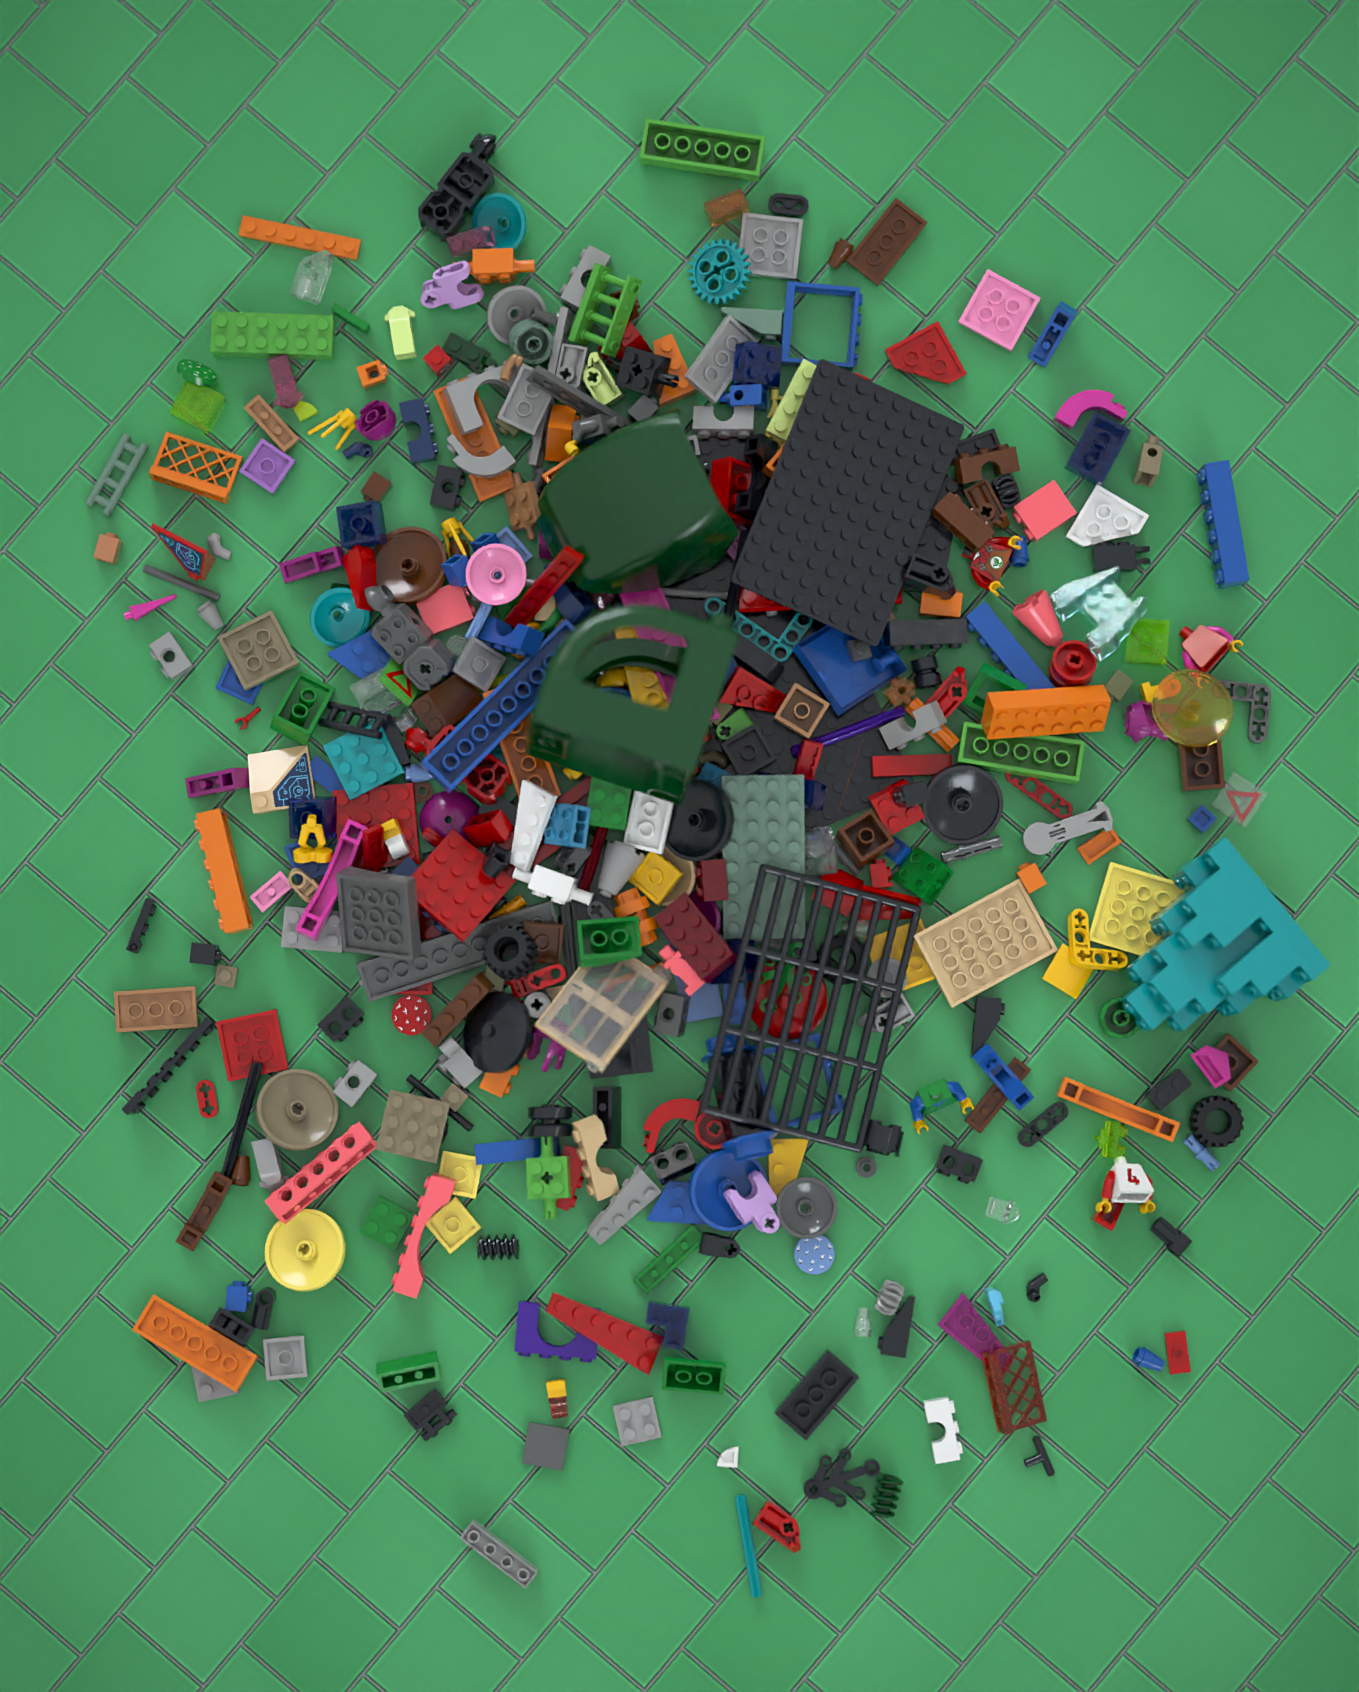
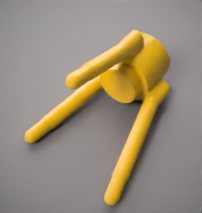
[307,408,356,450]
[441,517,474,558]

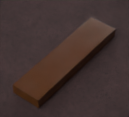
[964,1057,1031,1134]

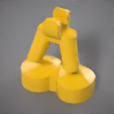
[293,815,333,863]

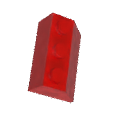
[710,456,753,526]

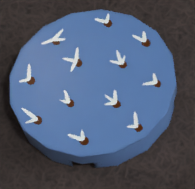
[794,1235,835,1275]

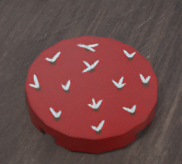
[391,995,432,1035]

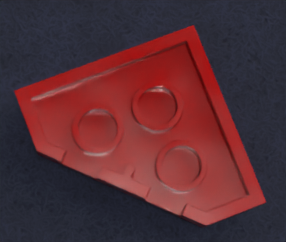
[884,321,967,385]

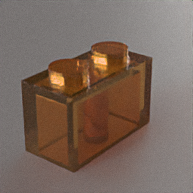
[704,188,749,227]

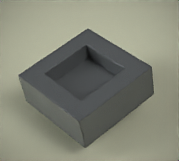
[846,639,872,662]

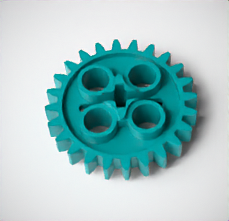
[688,238,753,305]

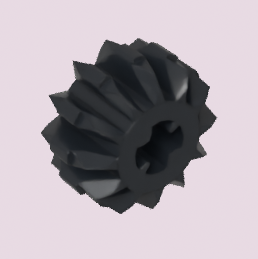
[992,473,1021,509]

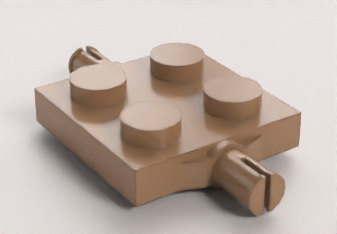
[503,472,541,541]

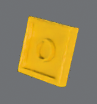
[628,851,684,906]

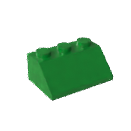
[661,1357,726,1395]

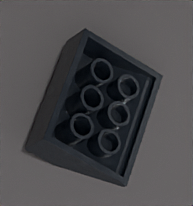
[581,990,653,1079]

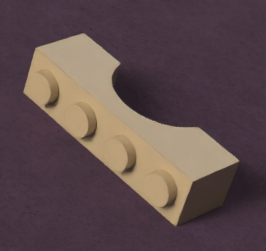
[572,1114,620,1201]

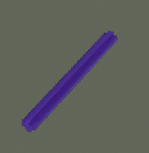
[790,706,906,757]

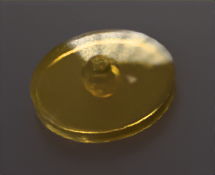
[1152,669,1234,747]

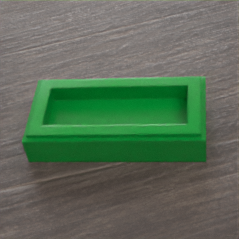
[331,303,371,334]

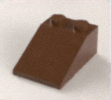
[410,673,483,738]

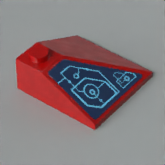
[151,523,216,581]

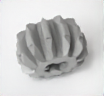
[874,1280,904,1316]

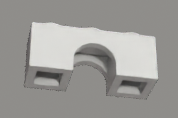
[923,1396,963,1464]

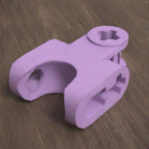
[420,261,484,309]
[724,1170,780,1233]

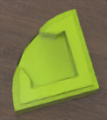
[291,401,318,422]

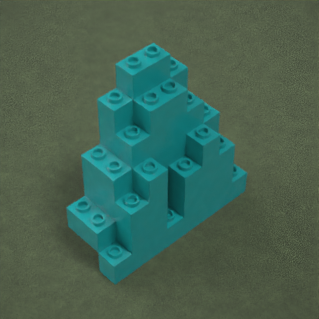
[1121,837,1330,1032]

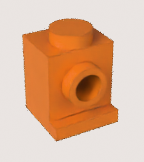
[356,359,389,390]

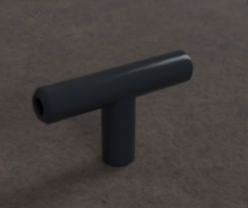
[1024,1436,1055,1476]

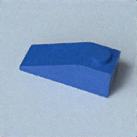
[1028,301,1078,367]

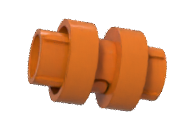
[612,888,660,947]

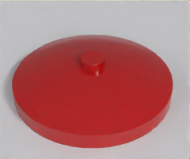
[746,960,828,1039]

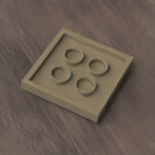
[217,610,300,691]
[376,1089,450,1163]

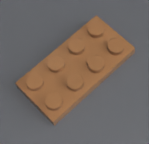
[114,986,199,1033]

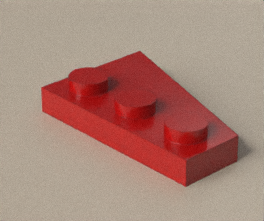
[718,666,787,713]

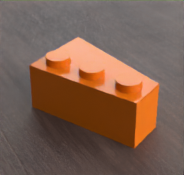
[653,333,697,409]

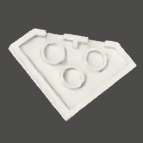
[1066,484,1149,547]

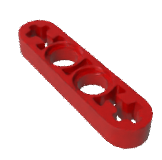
[1005,773,1073,820]

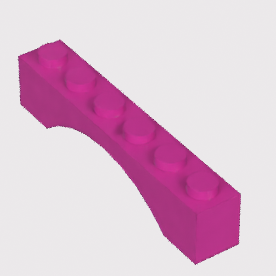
[296,819,368,942]

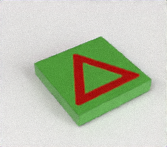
[378,657,419,706]

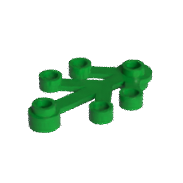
[760,942,812,1014]

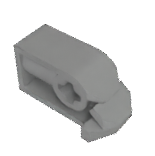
[556,343,592,393]
[856,993,915,1033]
[251,1138,290,1192]

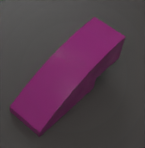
[279,546,344,583]

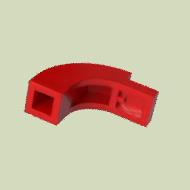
[643,1098,700,1153]

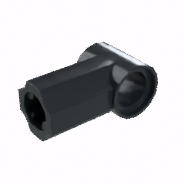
[1149,1216,1192,1257]
[250,1287,276,1330]

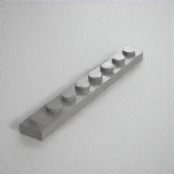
[527,307,573,469]

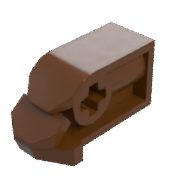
[963,478,1010,530]

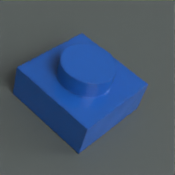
[1187,805,1217,834]

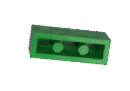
[376,1351,441,1393]

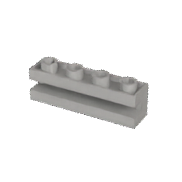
[460,1518,539,1589]

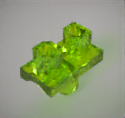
[1094,1121,1128,1159]

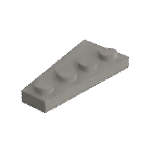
[586,1165,662,1245]

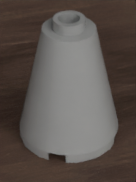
[597,839,645,899]

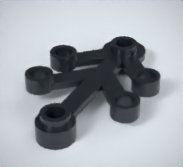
[803,1448,880,1507]

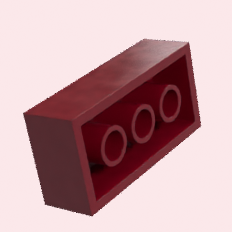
[654,892,737,984]

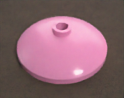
[465,544,527,605]

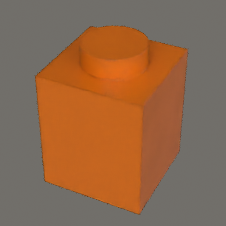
[1015,862,1047,894]

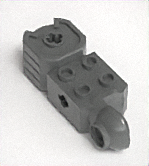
[364,584,455,691]

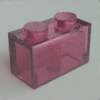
[446,226,496,257]

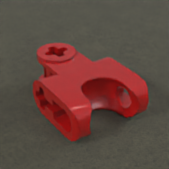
[505,964,567,998]

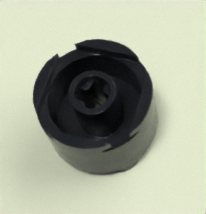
[863,1119,904,1157]

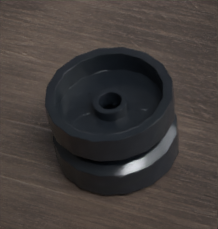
[528,1105,573,1137]

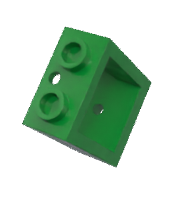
[963,662,1027,713]

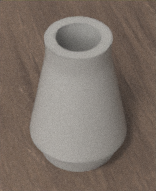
[197,600,225,631]

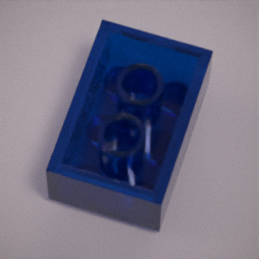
[1064,411,1131,486]

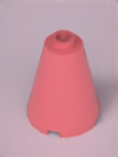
[1012,590,1064,648]

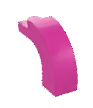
[1053,390,1128,430]

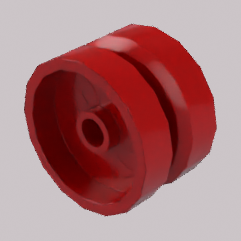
[1048,640,1097,688]

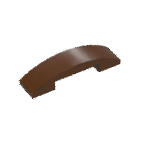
[175,1171,234,1252]

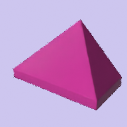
[1190,1045,1231,1088]

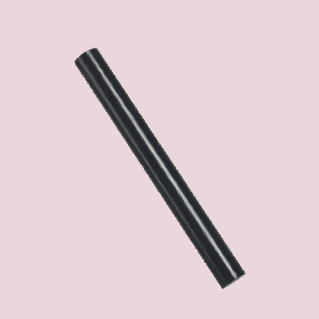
[406,1074,474,1132]

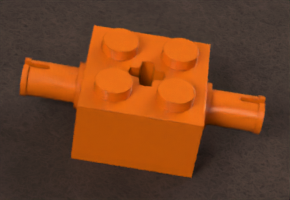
[454,248,535,285]

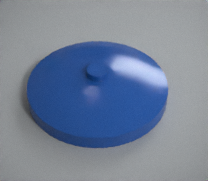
[689,1148,768,1231]

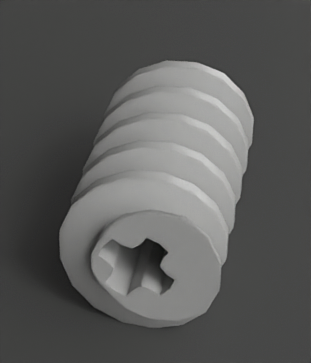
[524,992,551,1018]

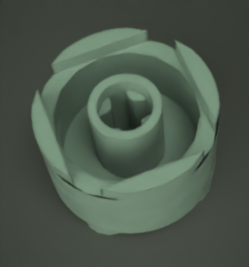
[508,319,553,364]

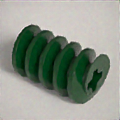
[869,1472,903,1518]

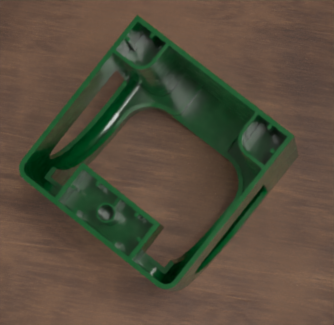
[525,605,740,806]

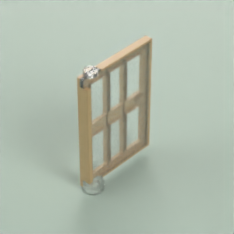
[535,958,673,1073]

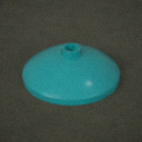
[472,193,527,250]
[310,587,370,647]

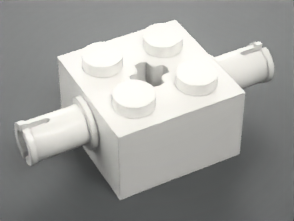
[512,865,593,905]

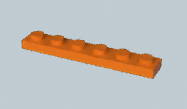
[239,215,361,261]

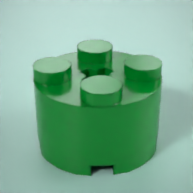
[1098,997,1140,1038]

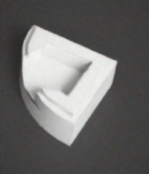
[717,1446,739,1468]

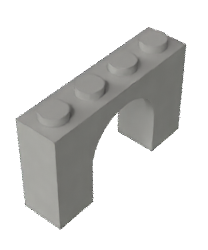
[443,360,521,436]

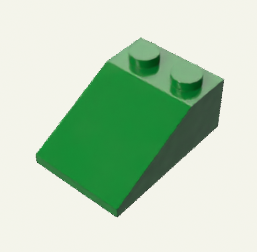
[270,671,335,746]
[577,916,642,968]

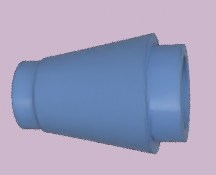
[404,763,434,783]

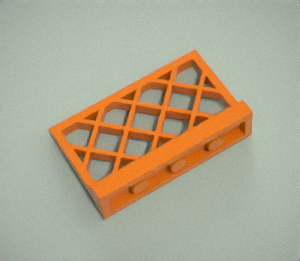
[149,432,243,504]

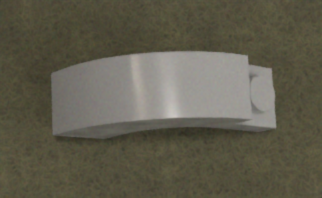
[447,434,517,478]

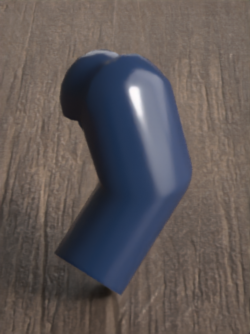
[342,442,373,460]

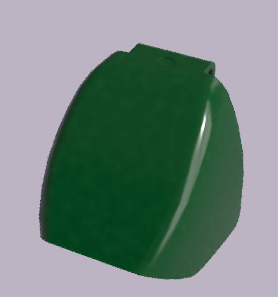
[536,408,738,594]

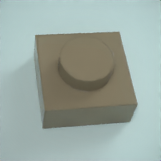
[214,964,239,988]

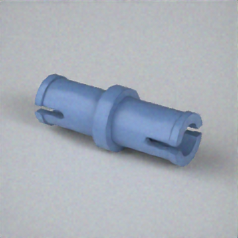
[1183,1133,1220,1172]

